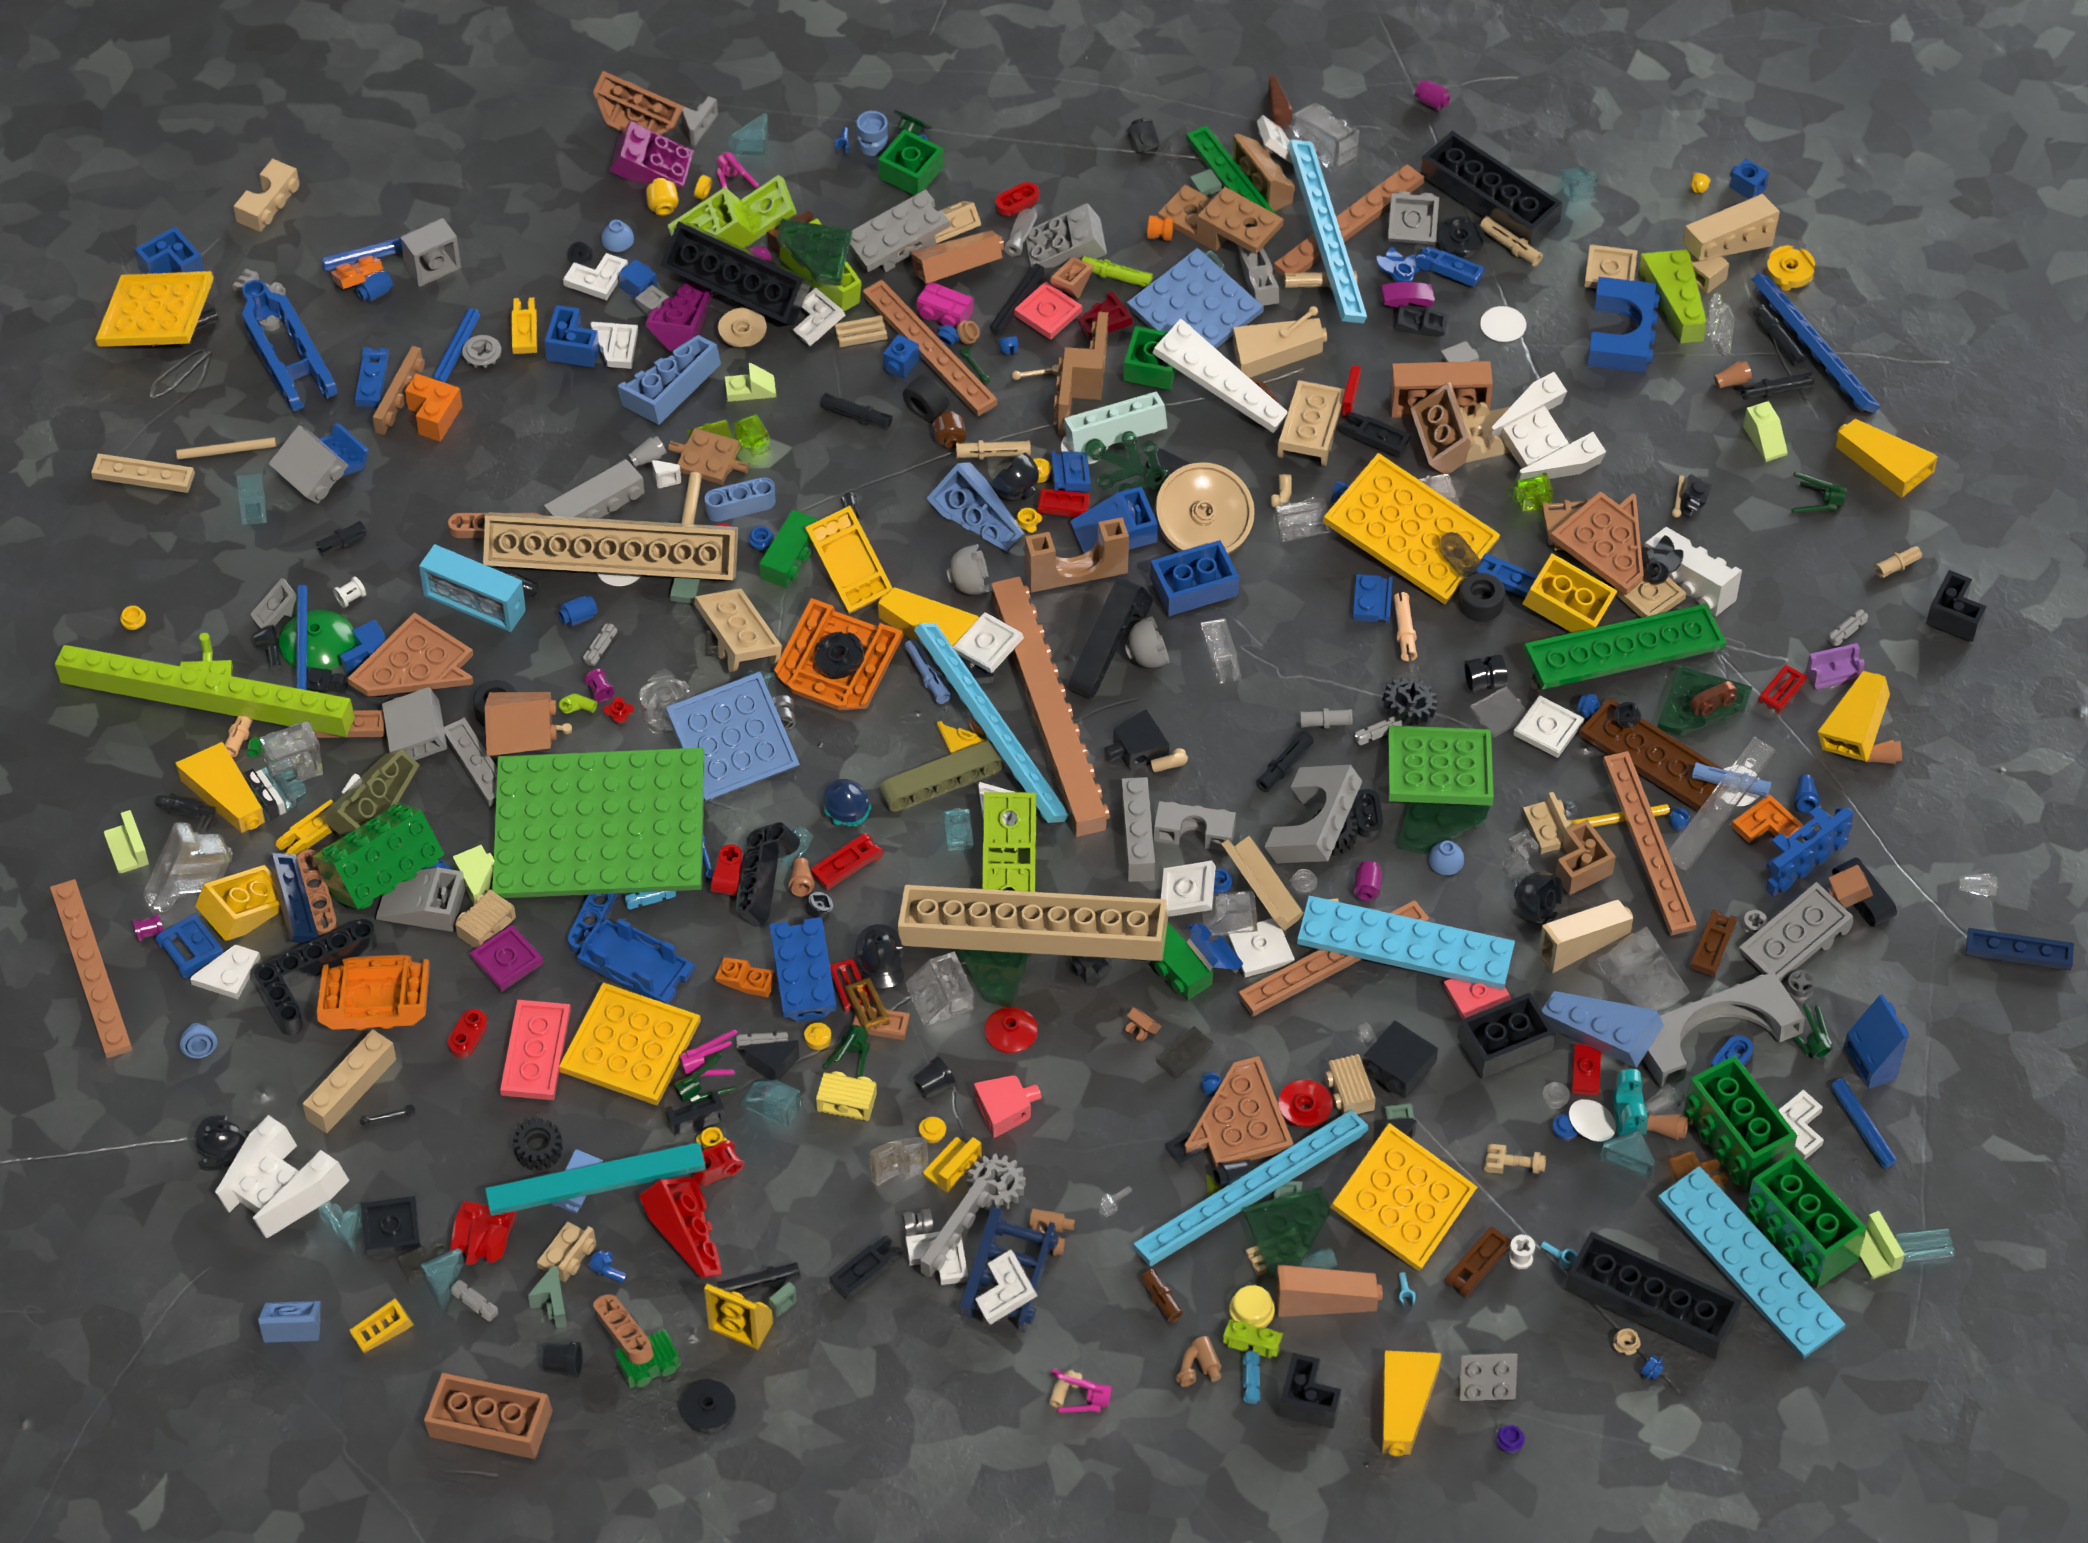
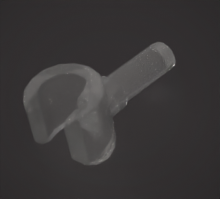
[1100,1186,1132,1216]

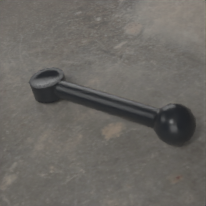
[360,1105,415,1126]

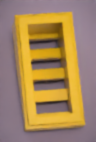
[349,1299,414,1353]

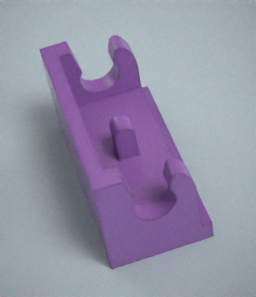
[1806,643,1864,690]

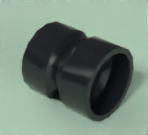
[1464,654,1508,693]

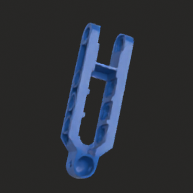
[242,280,338,413]

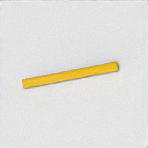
[1570,804,1670,827]

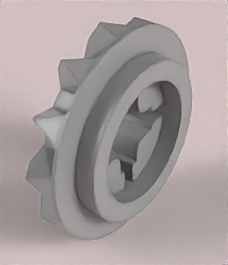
[462,335,502,368]

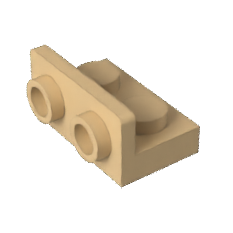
[1522,792,1573,854]
[537,1222,596,1282]

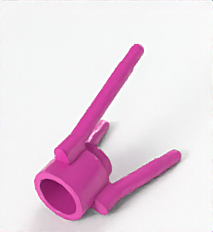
[716,152,759,189]
[680,1030,737,1077]
[1051,1369,1112,1413]

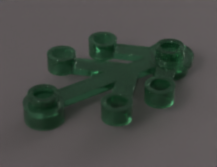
[1085,431,1170,492]

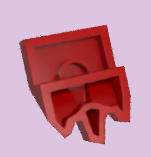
[449,1201,516,1265]

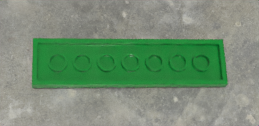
[1523,604,1727,690]

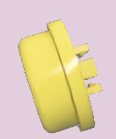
[1229,1285,1275,1328]

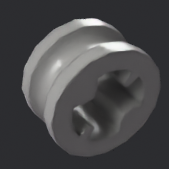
[1742,910,1767,935]

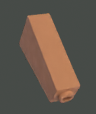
[910,230,1004,283]
[1276,1265,1383,1317]

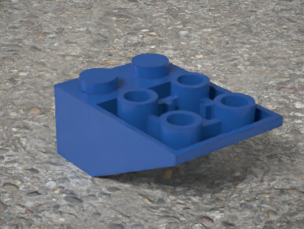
[1071,486,1158,554]
[1844,994,1909,1089]

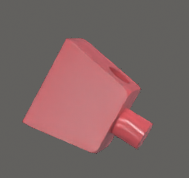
[974,1075,1041,1138]

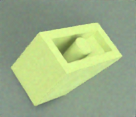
[1743,401,1788,462]
[453,845,495,905]

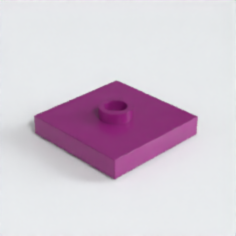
[469,925,544,992]

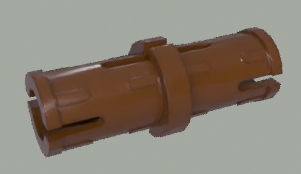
[1140,1269,1184,1323]

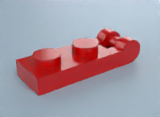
[811,833,884,891]

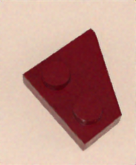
[1078,291,1133,340]

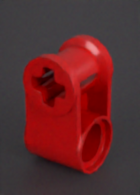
[711,844,742,896]
[691,1140,745,1186]

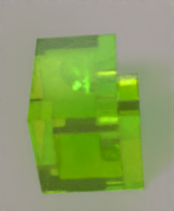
[734,414,770,457]
[1513,472,1553,511]

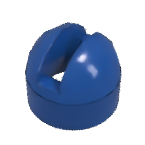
[998,336,1019,355]
[1668,808,1690,831]
[1201,1072,1222,1096]

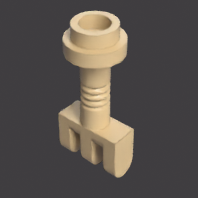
[1484,1144,1546,1174]

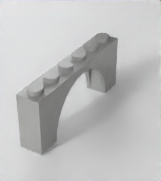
[1643,972,1805,1089]

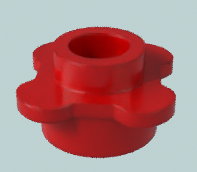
[603,697,634,723]

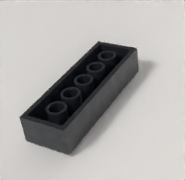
[1420,130,1563,247]
[660,221,813,324]
[1565,1231,1742,1359]

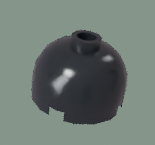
[991,452,1039,500]
[1514,872,1563,925]

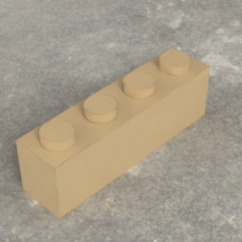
[303,1029,396,1134]

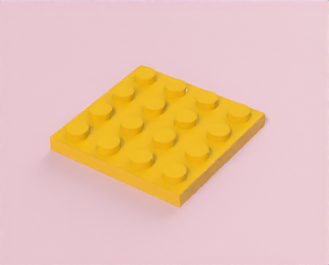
[95,271,214,347]
[559,983,701,1106]
[1330,1123,1477,1272]

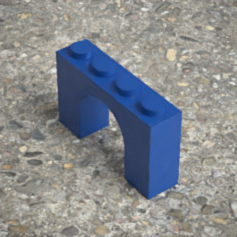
[1587,277,1660,373]

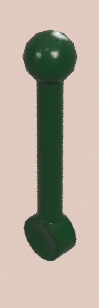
[961,348,990,384]

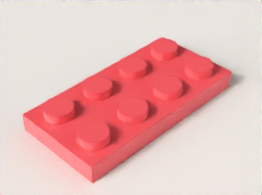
[500,1000,571,1100]

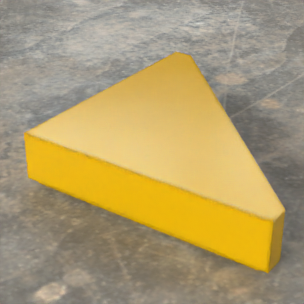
[937,721,997,755]

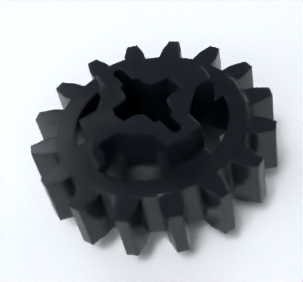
[1382,676,1438,725]

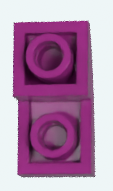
[1380,282,1435,308]

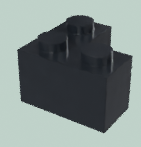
[1926,570,1987,642]
[1279,1353,1341,1429]

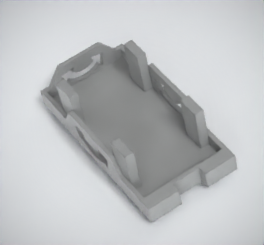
[844,190,951,272]

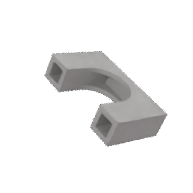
[1265,764,1362,864]

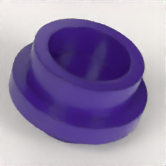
[1496,1425,1525,1453]

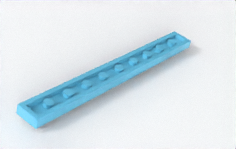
[1288,140,1367,323]
[914,623,1070,823]
[1134,1110,1369,1267]

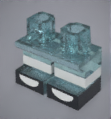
[244,760,306,821]

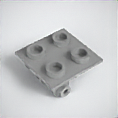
[1458,1353,1518,1401]

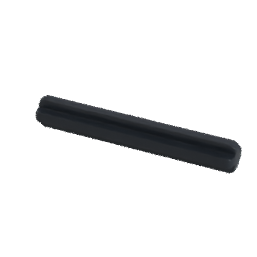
[990,263,1045,336]

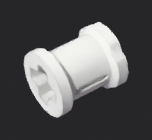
[333,576,367,608]
[1509,1235,1535,1269]

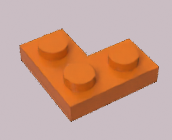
[330,255,383,289]
[1731,794,1804,844]

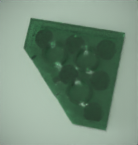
[777,218,853,286]
[1657,665,1752,737]
[1397,802,1491,854]
[955,949,1032,1008]
[1244,1186,1330,1279]

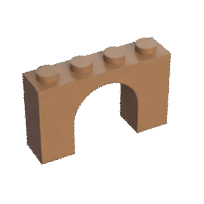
[1025,517,1129,592]

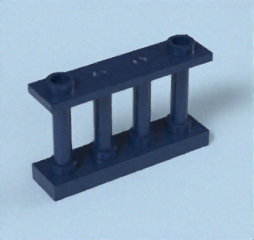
[960,1207,1059,1333]

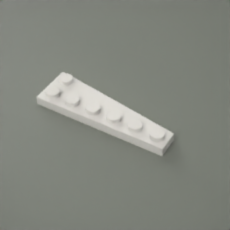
[1153,319,1288,433]

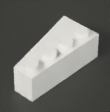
[1645,527,1742,617]

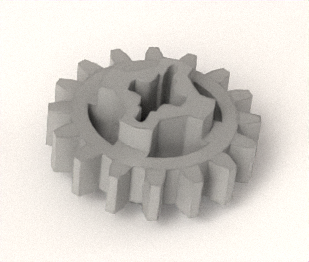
[967,1154,1026,1210]

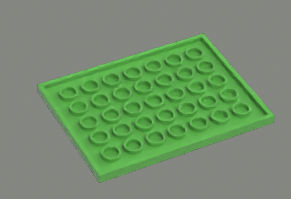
[492,748,705,898]

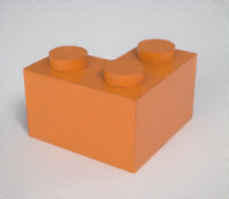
[405,373,463,442]

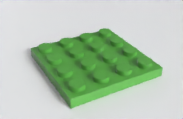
[1388,725,1493,806]

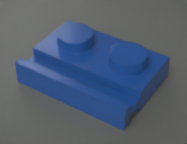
[1050,451,1091,492]
[1353,574,1393,623]

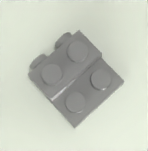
[1388,191,1439,245]

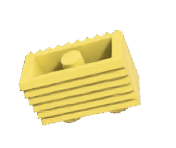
[816,1071,877,1121]

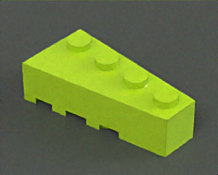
[779,218,861,312]
[1638,249,1707,344]

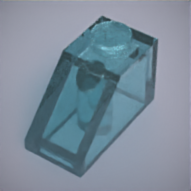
[741,1080,801,1127]

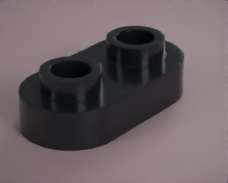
[1353,789,1383,837]

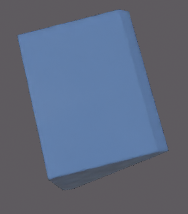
[259,1301,321,1343]

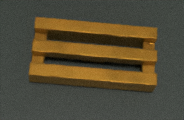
[845,978,890,1032]

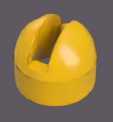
[1690,173,1710,194]

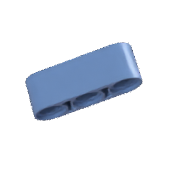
[705,477,776,522]

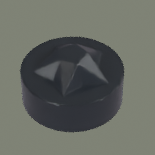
[567,242,593,266]
[1614,702,1641,728]
[806,892,833,918]

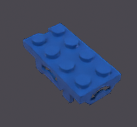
[1766,806,1854,897]
[770,917,836,1022]
[577,919,695,1005]

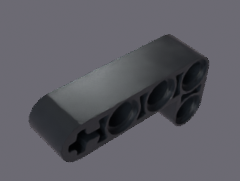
[736,822,800,927]

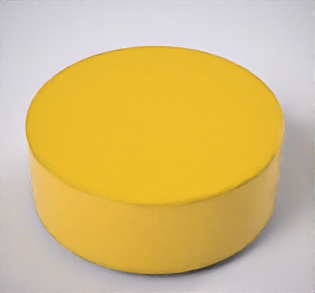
[694,175,712,200]

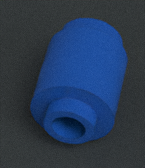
[356,270,394,303]
[558,595,598,627]

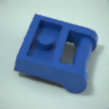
[155,913,223,978]

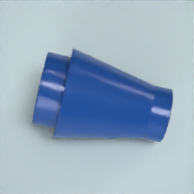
[1794,774,1820,813]

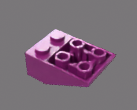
[609,121,693,188]

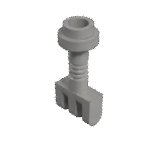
[231,269,286,295]

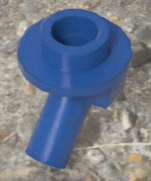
[588,1251,626,1283]

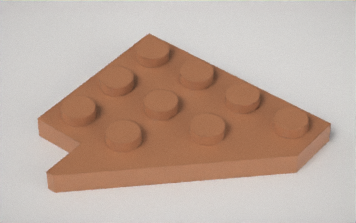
[1550,491,1643,595]
[348,613,473,697]
[1185,1056,1294,1166]

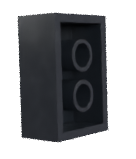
[1457,992,1556,1079]

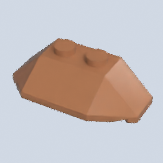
[593,71,684,135]

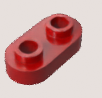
[995,182,1039,216]
[448,1009,488,1058]

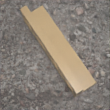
[898,201,981,256]
[1222,836,1304,931]

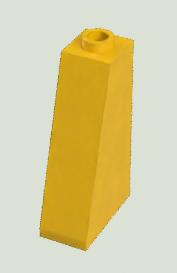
[1835,419,1938,498]
[878,587,980,651]
[1818,671,1890,762]
[176,742,265,833]
[1382,1351,1441,1456]

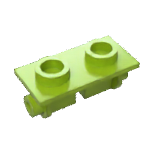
[1223,1319,1283,1359]

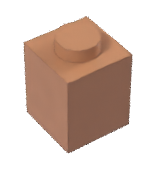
[1828,865,1873,908]

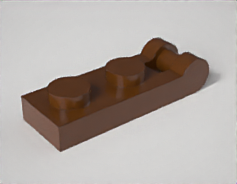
[1690,909,1738,977]
[1444,1226,1512,1298]

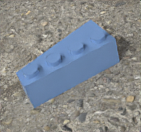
[617,335,721,425]
[1542,991,1664,1068]

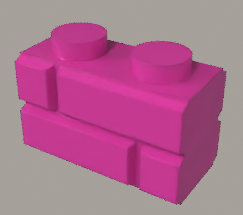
[917,282,973,329]

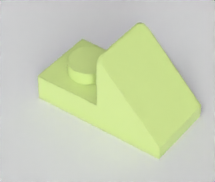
[725,363,776,402]

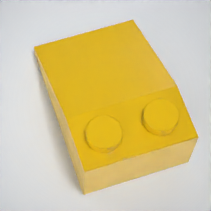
[195,865,282,941]
[705,1284,773,1350]

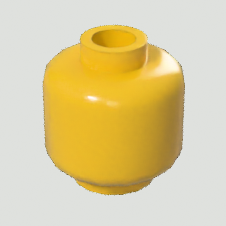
[646,178,679,215]

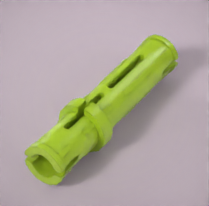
[1082,255,1153,288]

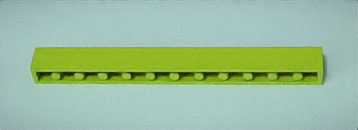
[55,645,355,737]

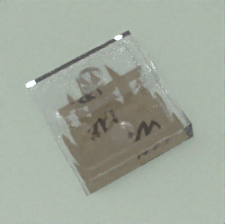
[869,1137,928,1187]

